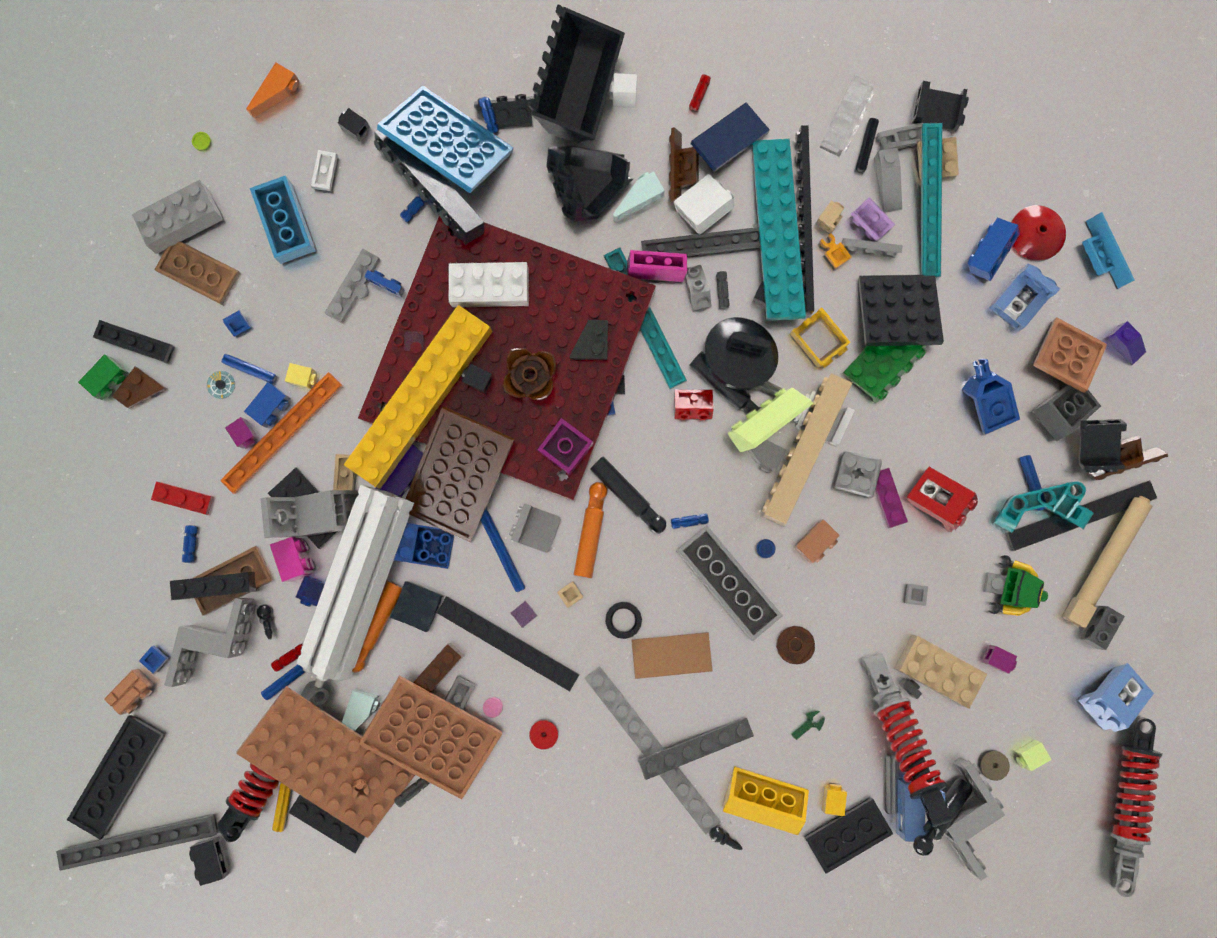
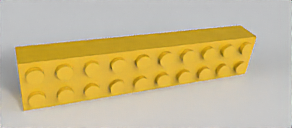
[344,305,493,489]

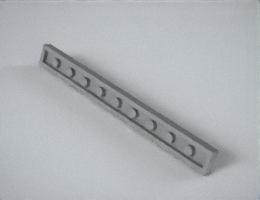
[584,666,721,835]

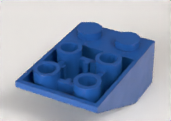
[394,523,454,569]

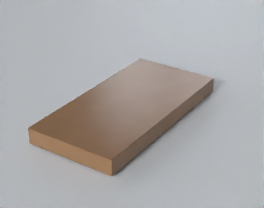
[154,241,240,305]
[194,546,273,616]
[631,632,713,679]

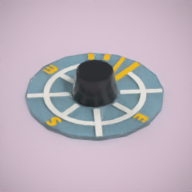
[207,371,235,399]

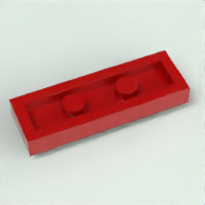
[151,481,213,515]

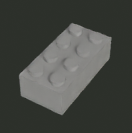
[132,180,223,254]

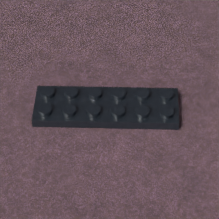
[67,715,164,840]

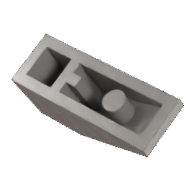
[874,148,902,212]
[731,429,786,473]

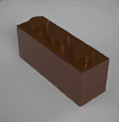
[413,643,465,693]

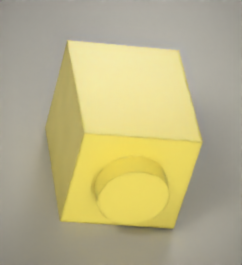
[285,363,317,389]

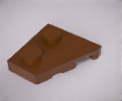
[112,366,167,409]

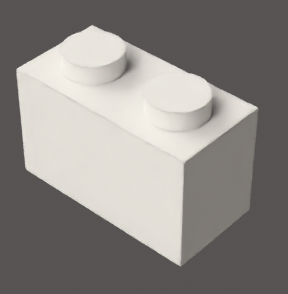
[609,73,637,108]

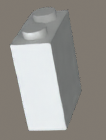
[674,174,735,235]

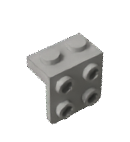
[509,503,561,552]

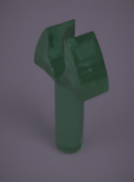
[792,710,825,740]

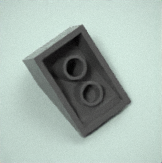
[1033,384,1101,442]

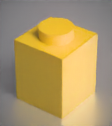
[822,784,847,816]

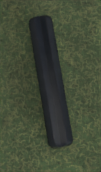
[856,118,879,172]

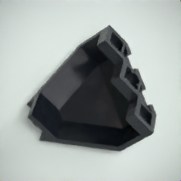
[546,146,633,222]

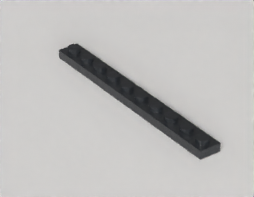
[795,125,814,315]

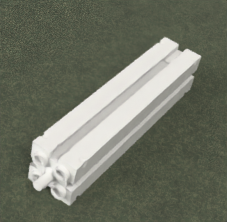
[296,485,414,688]

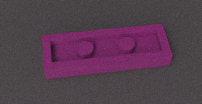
[875,468,908,528]

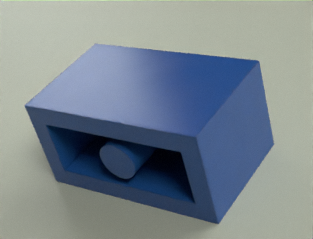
[244,382,291,428]

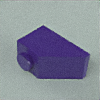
[1105,321,1146,365]

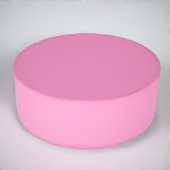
[483,697,503,718]

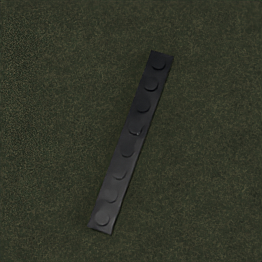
[437,596,580,692]

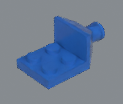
[962,359,1020,434]

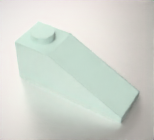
[613,171,665,222]
[342,689,379,732]

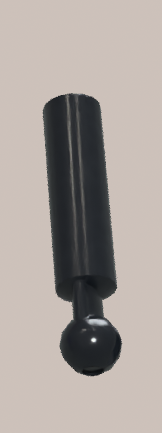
[689,351,761,414]
[590,456,667,534]
[913,779,972,856]

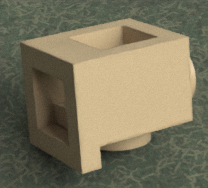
[815,200,844,234]

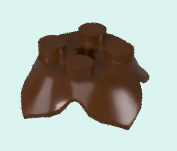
[503,348,556,400]

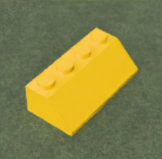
[722,767,809,835]

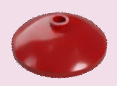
[1011,205,1066,261]

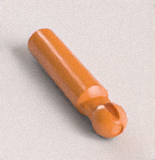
[574,482,608,578]
[352,580,402,673]

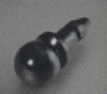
[256,604,273,640]
[709,826,743,850]

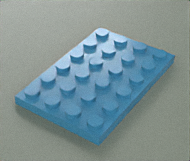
[377,86,514,193]

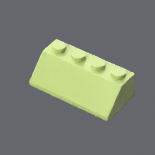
[727,388,813,452]

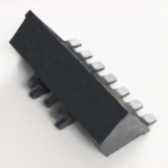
[528,4,625,143]

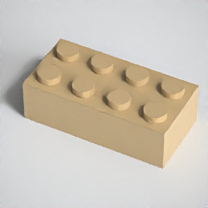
[894,635,987,709]

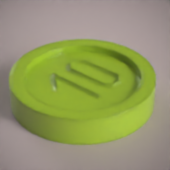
[192,132,211,151]

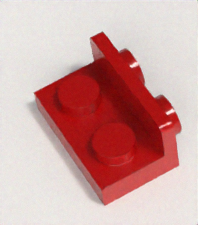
[674,389,714,420]

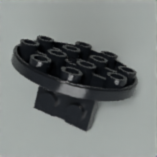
[703,317,778,390]

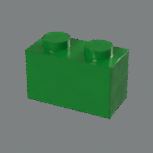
[78,354,128,400]

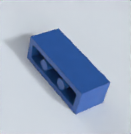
[968,217,1020,281]

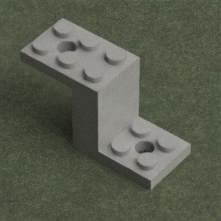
[260,490,359,538]
[164,598,255,687]
[945,758,1005,881]

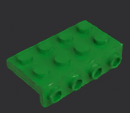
[843,345,927,403]

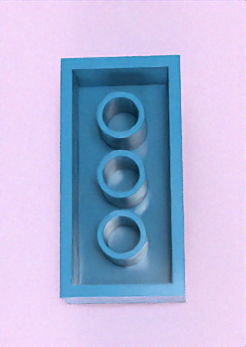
[250,175,316,264]

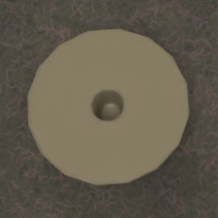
[980,751,1010,781]

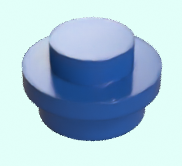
[756,539,776,558]

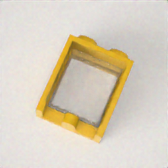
[790,307,851,369]

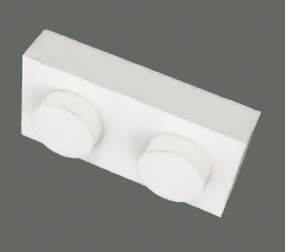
[311,150,338,191]

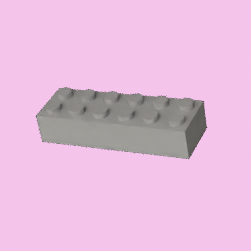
[676,525,783,641]

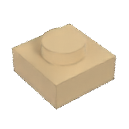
[557,581,583,608]

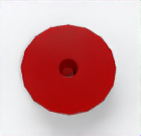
[529,720,558,750]

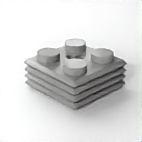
[835,451,882,498]

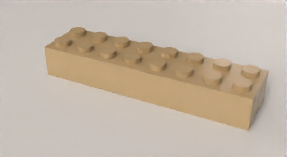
[762,373,852,526]

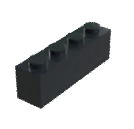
[170,572,256,600]

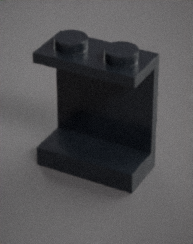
[912,80,969,132]
[1079,419,1127,473]

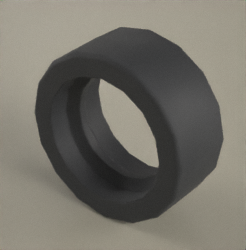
[605,602,642,639]

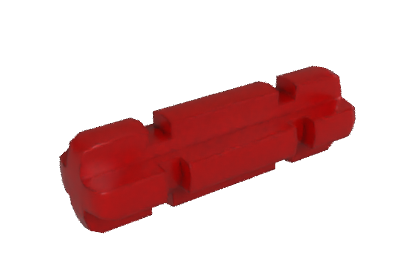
[689,74,711,111]
[271,643,303,672]

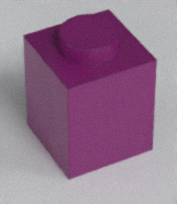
[225,417,259,449]
[982,645,1017,674]

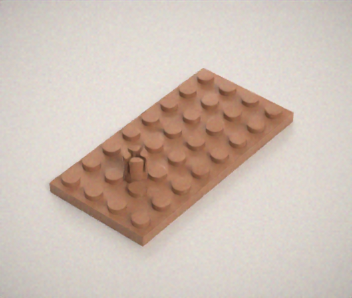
[236,686,415,838]

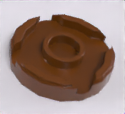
[776,626,815,665]

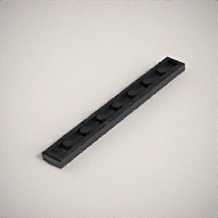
[1006,480,1157,551]

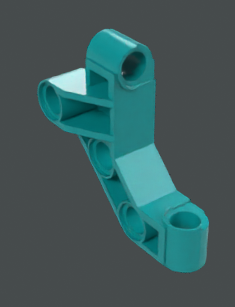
[994,481,1094,533]

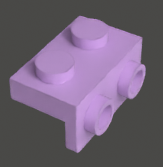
[851,197,896,241]

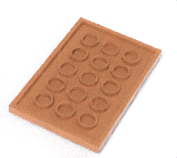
[358,675,502,800]

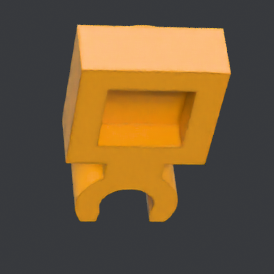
[820,233,852,269]

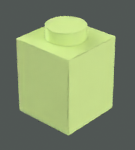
[1015,740,1051,771]

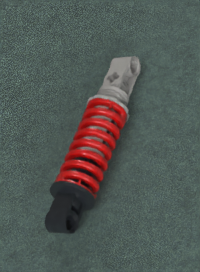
[862,653,953,828]
[217,681,329,842]
[1111,717,1163,897]

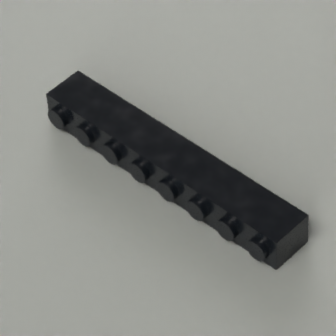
[374,130,485,245]

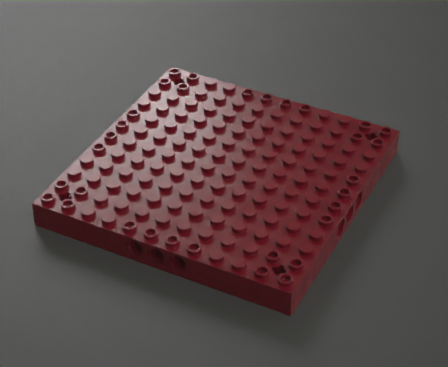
[358,216,656,502]

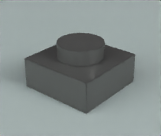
[899,678,922,699]

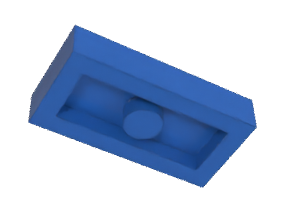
[364,270,405,297]

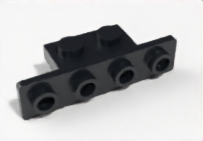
[474,93,537,126]

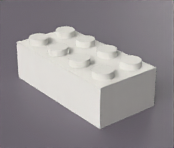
[449,262,529,307]

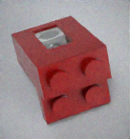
[907,466,978,532]

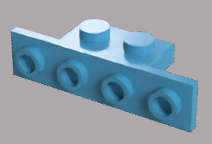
[1082,212,1135,288]

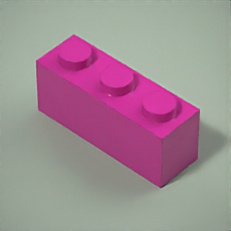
[627,250,687,282]

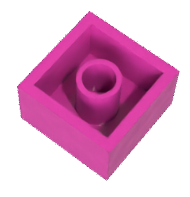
[270,537,315,582]

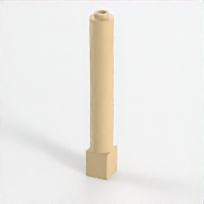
[1062,496,1153,628]

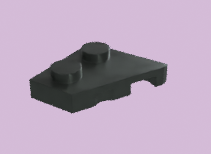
[570,320,608,360]

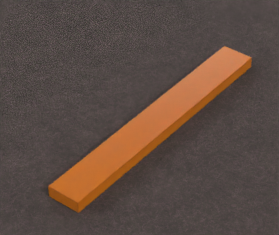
[220,372,343,494]

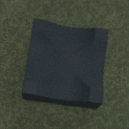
[390,581,443,632]

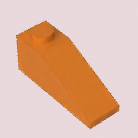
[246,62,299,118]

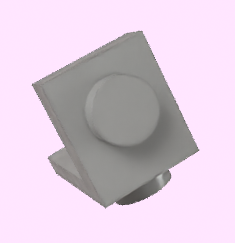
[685,265,712,311]

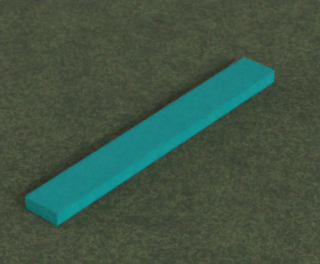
[921,123,942,277]
[603,247,687,389]

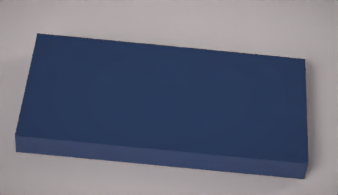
[690,102,770,172]

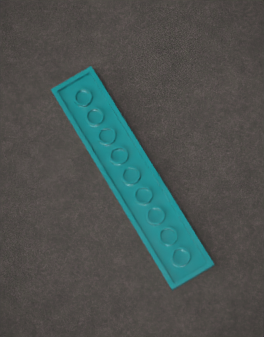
[752,138,806,321]

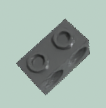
[1080,606,1125,650]

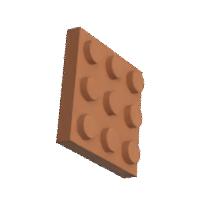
[1033,317,1107,393]

